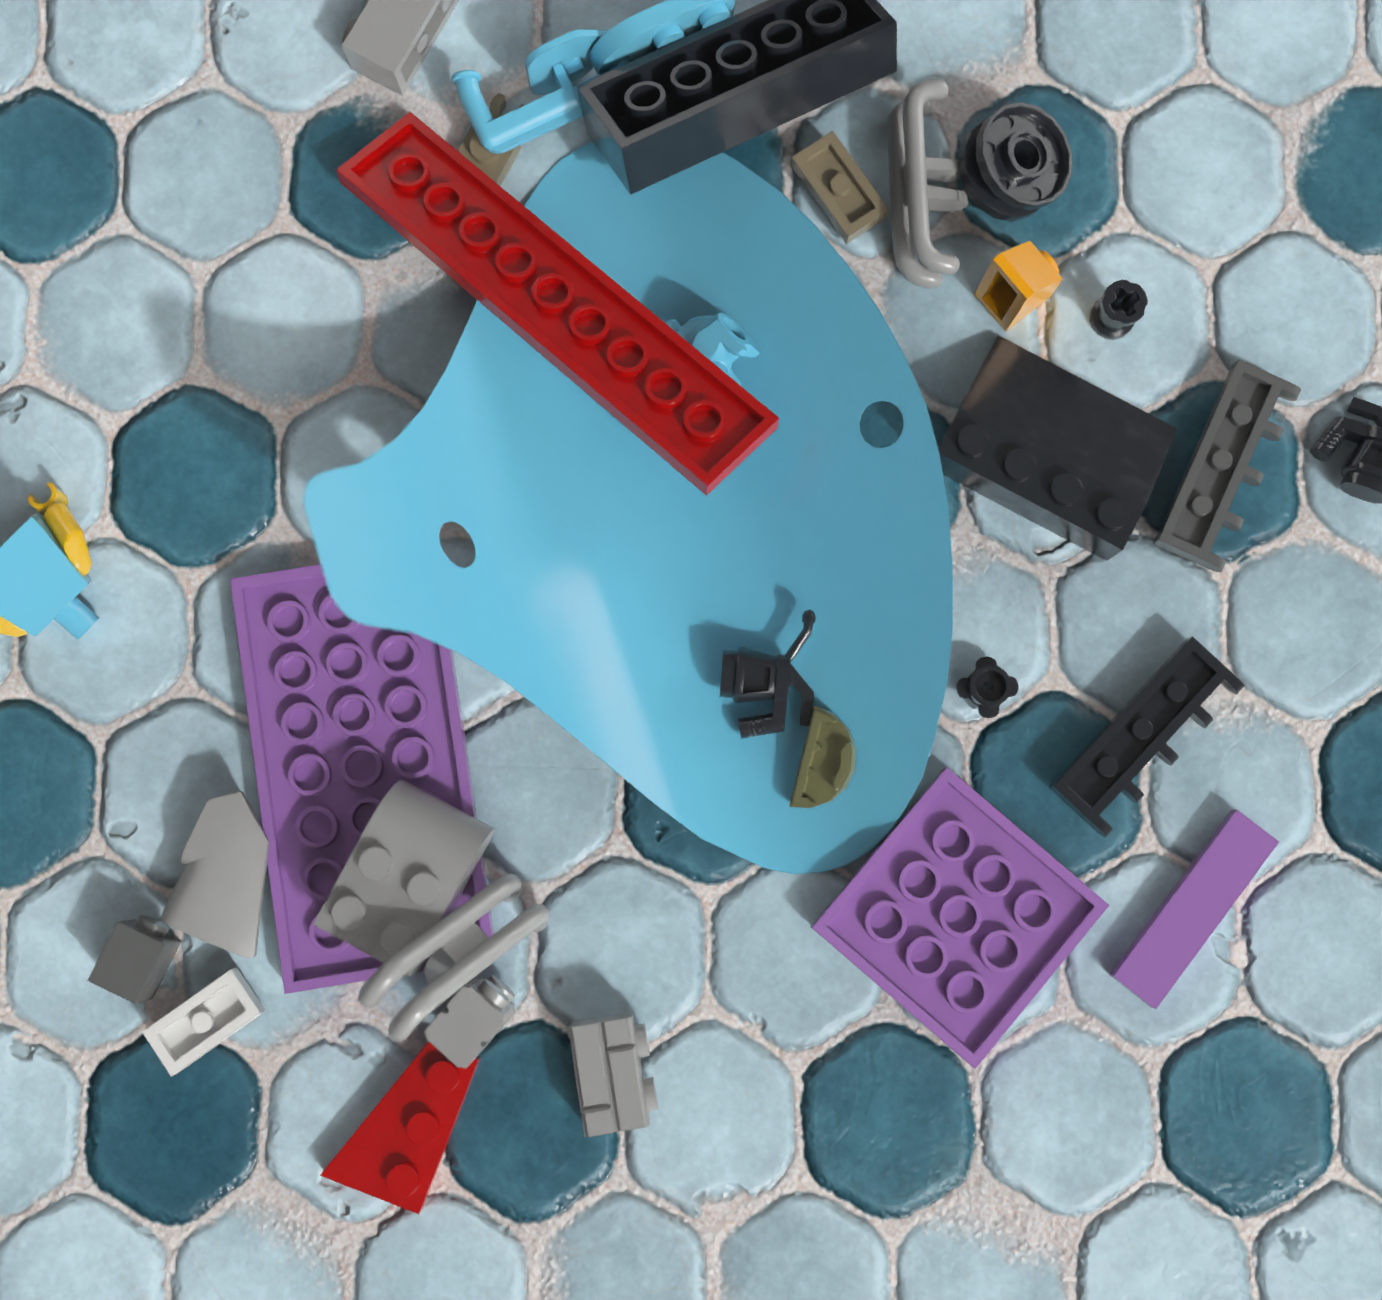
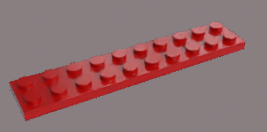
[336,112,779,496]

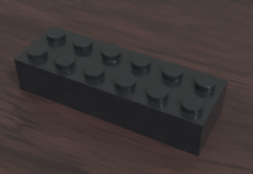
[576,0,897,195]

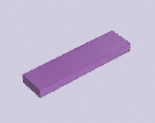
[1109,809,1279,1009]

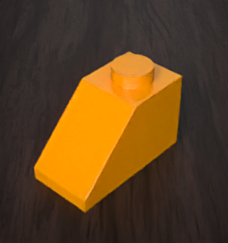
[974,241,1063,332]

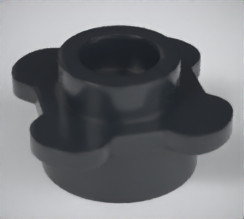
[956,656,1019,718]

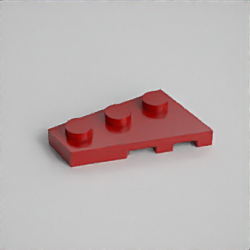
[319,1042,481,1214]

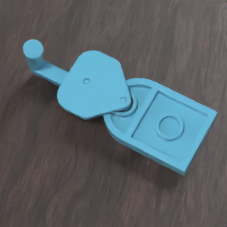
[451,0,735,154]

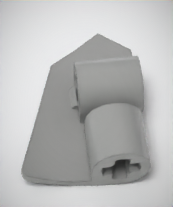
[160,791,270,959]

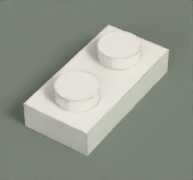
[142,968,266,1076]

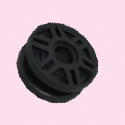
[958,102,1072,222]

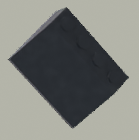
[938,335,1177,561]

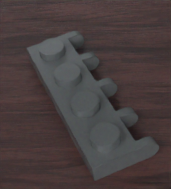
[1153,359,1301,572]

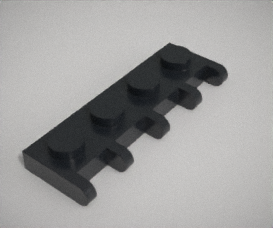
[1049,636,1244,838]

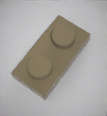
[790,131,889,244]

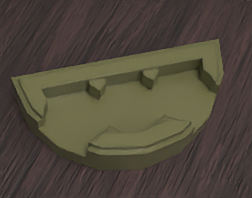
[789,706,856,808]

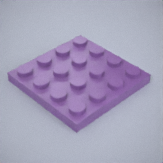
[811,767,1109,1069]

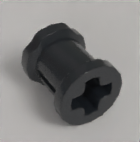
[1089,280,1148,340]

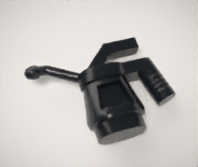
[1310,397,1382,504]
[719,609,816,739]

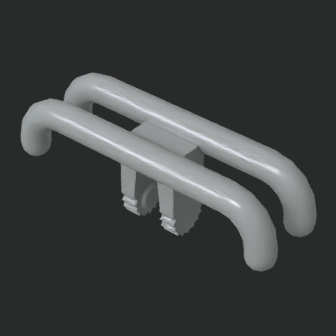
[886,79,968,289]
[358,873,551,1041]

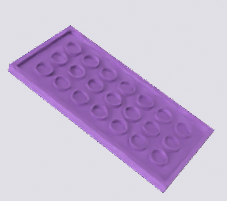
[230,564,494,994]

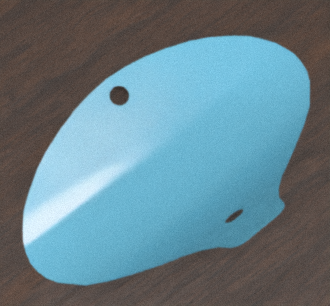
[304,142,953,874]

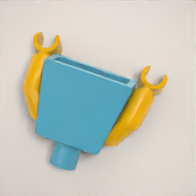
[0,482,99,640]

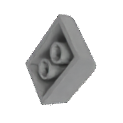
[313,780,496,977]

